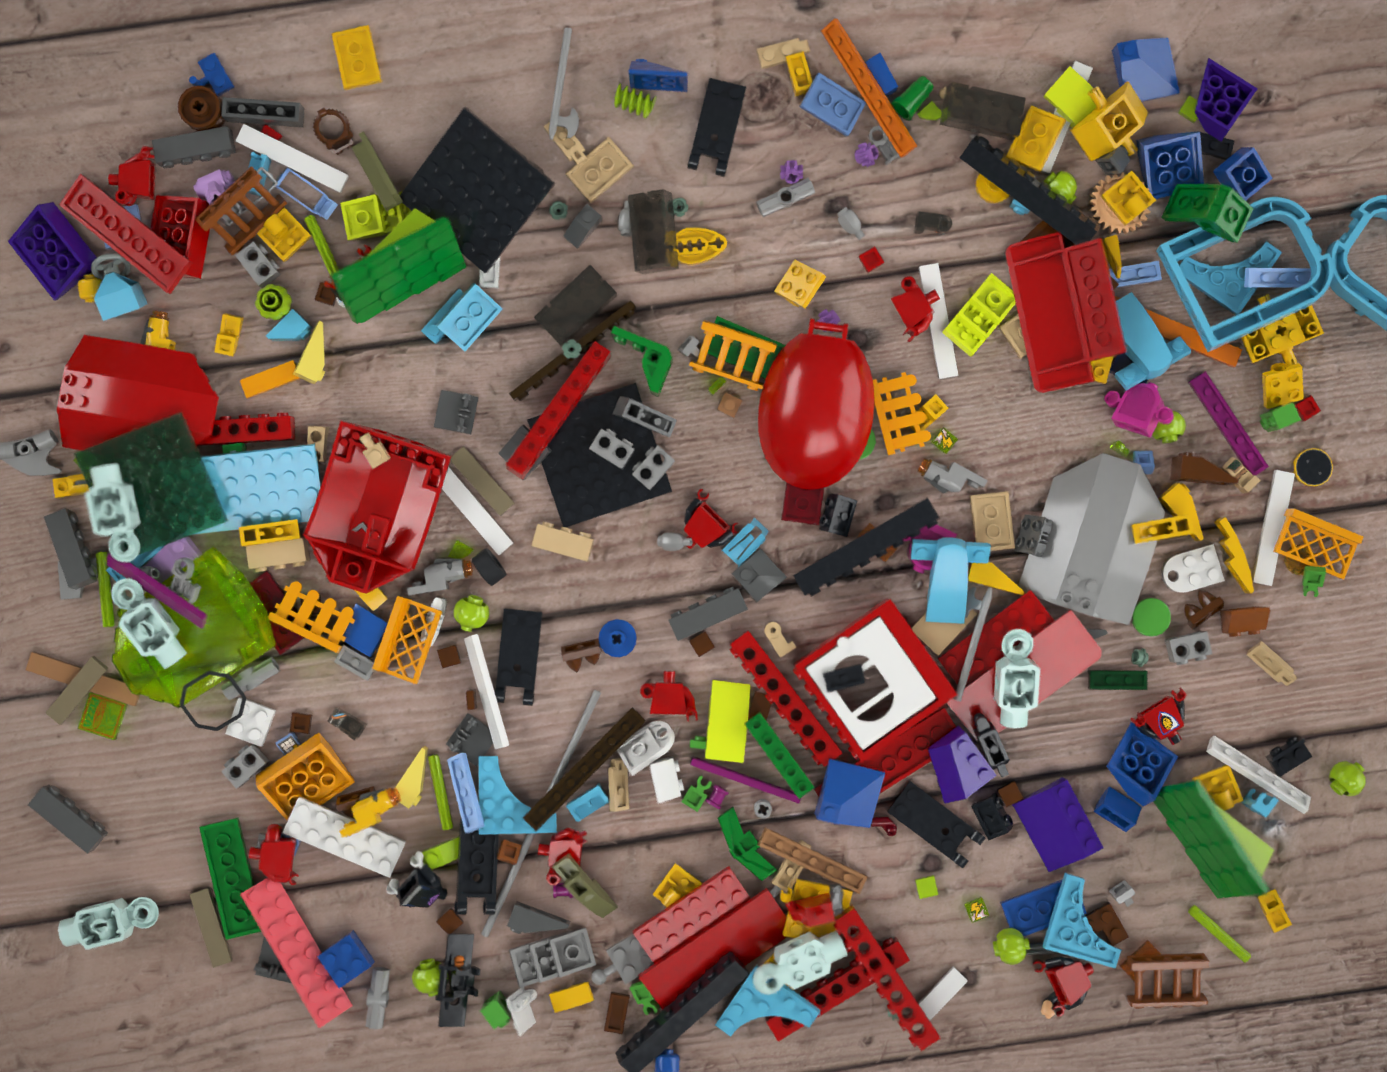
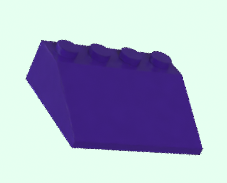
[8,202,97,301]
[1012,777,1104,872]

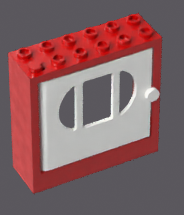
[793,598,958,762]

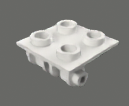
[506,987,537,1036]

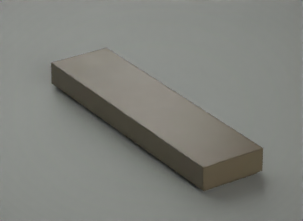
[451,446,515,516]
[46,656,109,725]
[189,887,233,968]

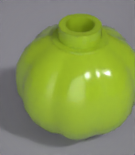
[1043,171,1077,204]
[255,284,292,320]
[1152,407,1186,444]
[453,595,489,632]
[1329,761,1366,796]
[993,928,1030,965]
[412,958,449,997]

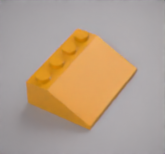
[255,732,355,821]

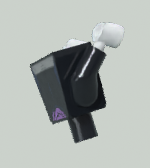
[386,851,447,908]

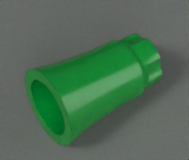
[891,76,934,121]

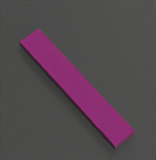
[1188,371,1269,476]
[107,553,207,629]
[690,756,801,804]

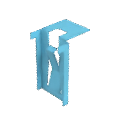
[721,518,769,567]

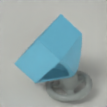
[91,253,148,321]

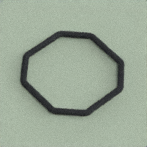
[180,671,246,731]

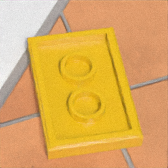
[331,25,382,90]
[1006,105,1066,173]

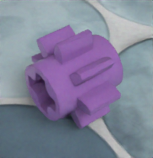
[855,142,879,167]
[780,160,803,184]
[817,309,840,333]

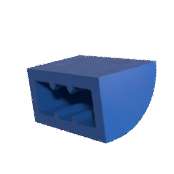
[865,53,898,97]
[1093,786,1142,832]

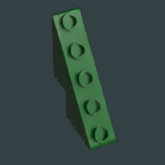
[744,712,815,799]

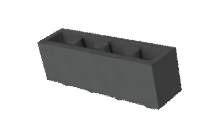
[222,97,305,127]
[152,126,236,169]
[44,508,97,590]
[668,587,748,641]
[28,785,108,854]

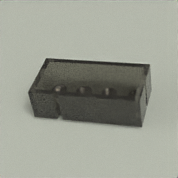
[940,82,1026,140]
[628,189,679,274]
[534,265,617,347]

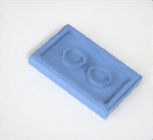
[799,73,866,137]

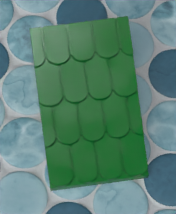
[330,209,467,324]
[1153,780,1274,899]

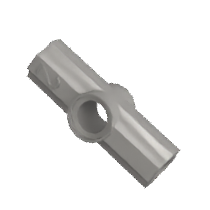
[756,178,815,217]
[221,657,280,700]
[365,967,390,1029]

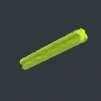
[304,215,339,275]
[96,552,115,628]
[428,754,453,830]
[1188,905,1251,963]

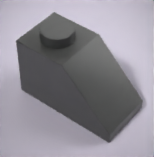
[1095,145,1130,175]
[563,204,603,249]

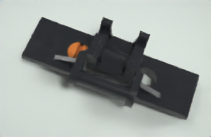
[435,934,481,1027]

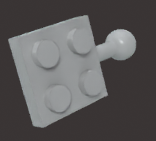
[591,934,654,985]

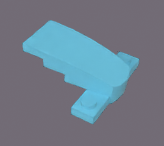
[1115,292,1191,391]
[910,537,991,624]

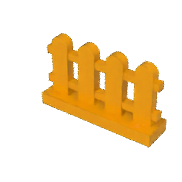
[873,372,931,456]
[267,581,355,653]

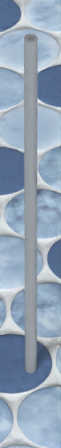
[481,690,601,937]

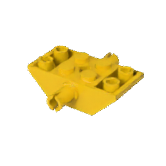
[1070,82,1148,161]
[1241,294,1324,366]

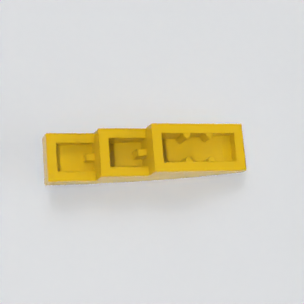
[1214,517,1254,594]

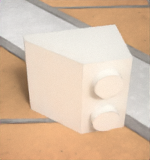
[650,756,684,803]

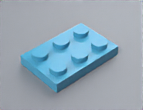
[436,283,503,351]

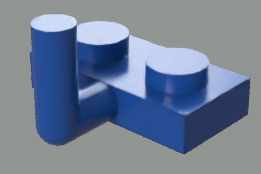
[189,53,235,97]

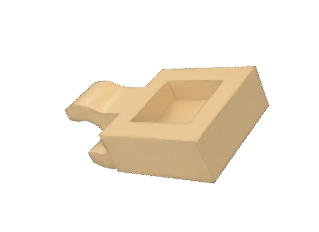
[360,433,391,468]

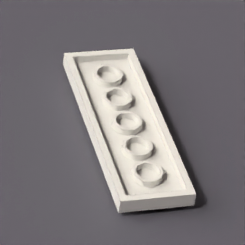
[283,796,406,878]

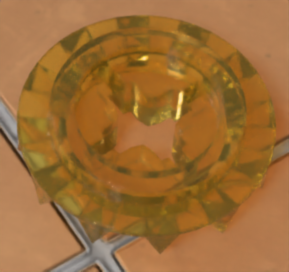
[1283,544,1314,575]

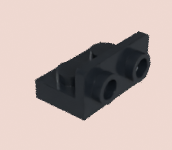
[819,493,857,537]
[1266,736,1312,777]
[971,793,1013,841]

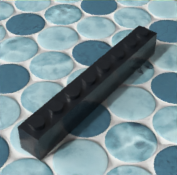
[959,136,1100,245]
[793,497,940,597]
[615,951,750,1072]

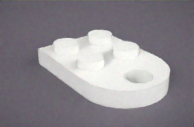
[1161,544,1225,592]
[617,721,675,776]

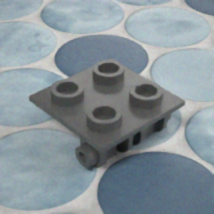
[434,390,479,435]
[1014,514,1053,557]
[446,713,493,766]
[254,937,292,983]

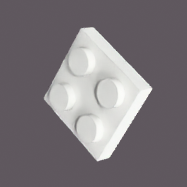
[225,697,276,747]

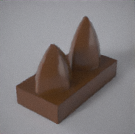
[1185,590,1224,630]
[561,638,601,673]
[336,786,376,818]

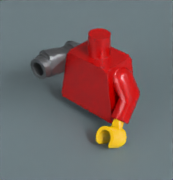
[780,883,844,927]

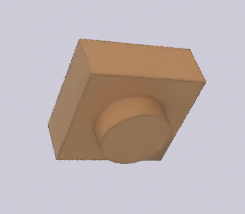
[717,392,742,418]

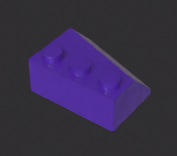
[1195,58,1258,141]
[928,725,997,804]

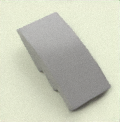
[509,928,596,988]

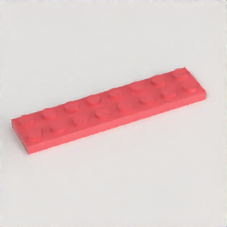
[240,878,353,1028]

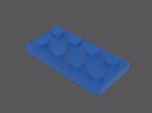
[1000,879,1087,936]

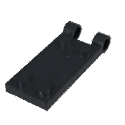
[687,78,746,177]
[495,608,543,706]
[887,781,986,868]
[454,818,499,915]

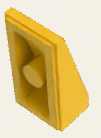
[785,51,813,96]
[1103,235,1122,279]

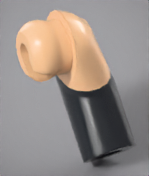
[1041,991,1059,1019]

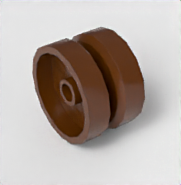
[178,86,225,132]

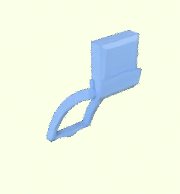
[275,167,338,220]

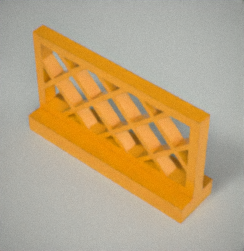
[1273,509,1363,579]
[372,596,442,684]

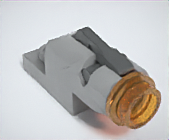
[917,458,988,494]
[407,559,473,595]

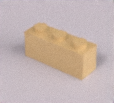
[531,522,594,562]
[246,538,310,572]

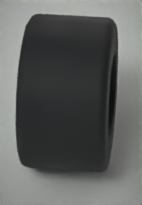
[471,548,506,586]

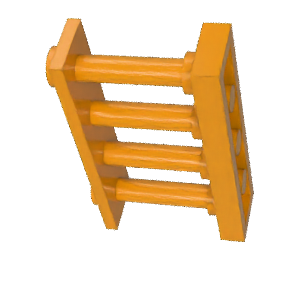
[689,320,777,391]

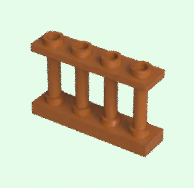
[195,166,287,255]
[1127,953,1209,1009]

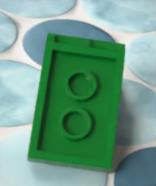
[1161,184,1254,243]
[611,326,673,397]

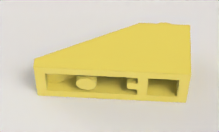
[293,321,325,384]
[392,746,428,809]

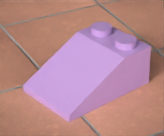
[144,534,210,587]

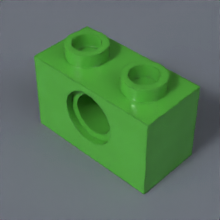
[1260,402,1301,432]
[480,990,512,1030]

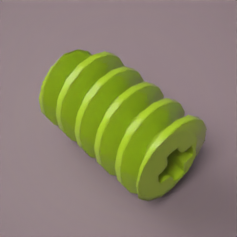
[614,83,656,118]

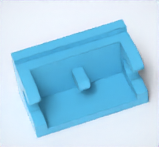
[247,152,271,196]
[566,783,609,822]
[1241,789,1279,818]

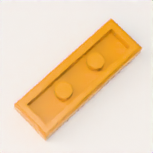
[240,360,301,398]

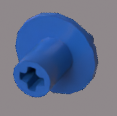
[599,619,637,657]

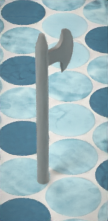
[549,27,579,140]
[954,587,992,701]

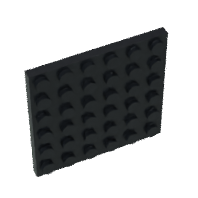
[400,107,556,273]
[527,383,672,528]

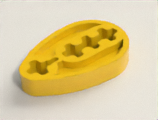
[672,228,727,266]

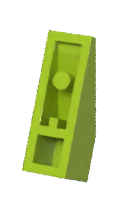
[421,836,459,870]

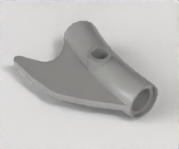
[0,429,62,476]

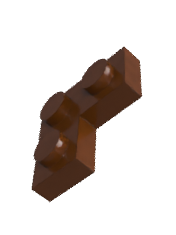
[1085,902,1129,946]

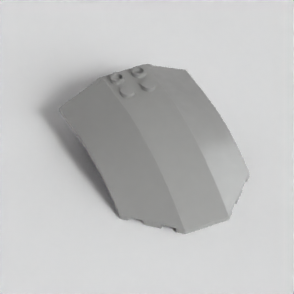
[1018,453,1165,625]

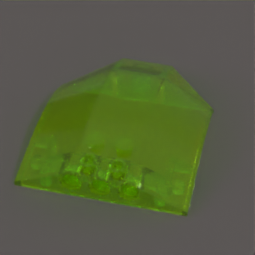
[112,546,276,708]

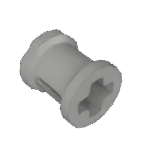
[754,799,772,819]

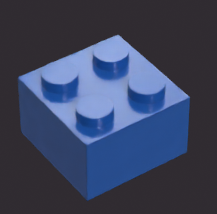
[1213,147,1273,201]
[317,930,375,989]

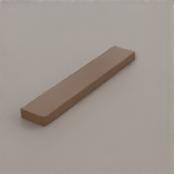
[26,652,142,706]
[757,827,868,894]

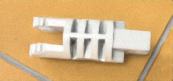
[420,598,447,646]

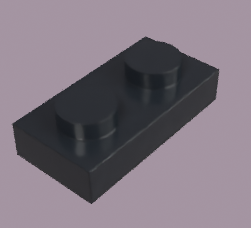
[1200,132,1235,160]
[823,664,866,693]

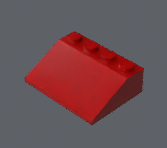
[150,195,210,279]

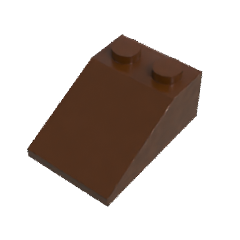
[1170,452,1239,485]

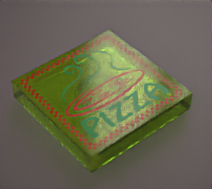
[78,692,128,740]

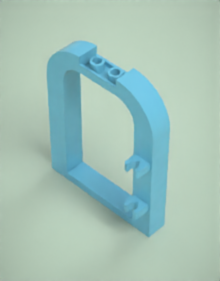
[1325,195,1387,331]
[1156,197,1333,352]

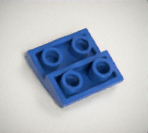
[343,603,388,657]

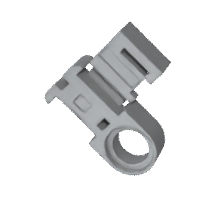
[869,126,899,165]
[167,557,201,603]

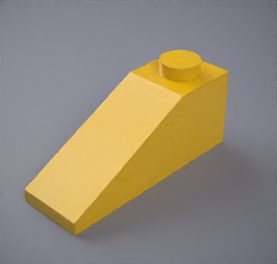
[1158,483,1204,541]
[1131,514,1194,544]
[239,519,300,547]
[968,562,1024,595]

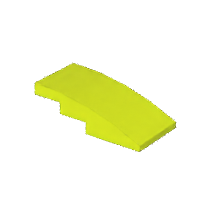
[1043,66,1096,128]
[340,191,412,241]
[942,273,1016,357]
[704,680,750,763]

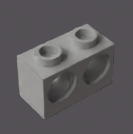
[235,241,281,288]
[589,428,635,470]
[632,446,675,490]
[1165,631,1212,665]
[221,744,270,789]

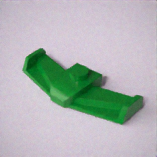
[718,806,777,881]

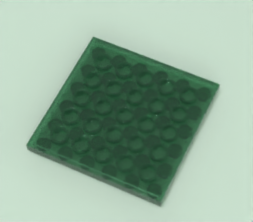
[74,412,228,555]

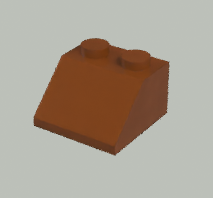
[1220,606,1270,637]

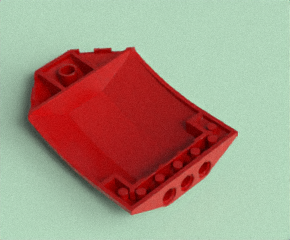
[57,335,219,465]
[303,421,452,594]

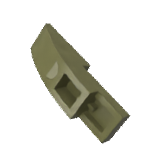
[553,854,618,918]

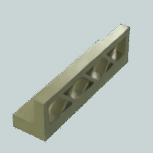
[351,131,403,211]

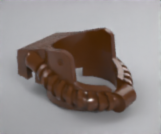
[313,108,354,155]

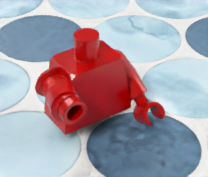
[108,146,155,206]
[891,276,940,342]
[640,671,698,722]
[249,824,299,885]
[538,827,587,886]

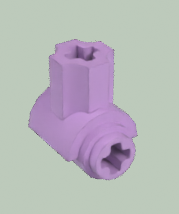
[193,169,235,205]

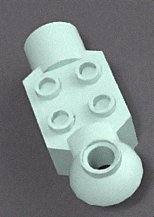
[85,463,140,562]
[111,579,187,669]
[994,629,1040,728]
[58,897,159,950]
[753,930,847,995]

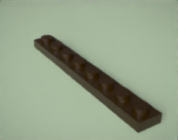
[509,301,636,401]
[523,707,646,831]

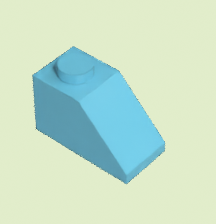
[266,309,313,341]

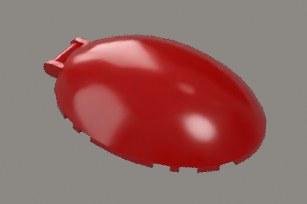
[758,318,874,490]

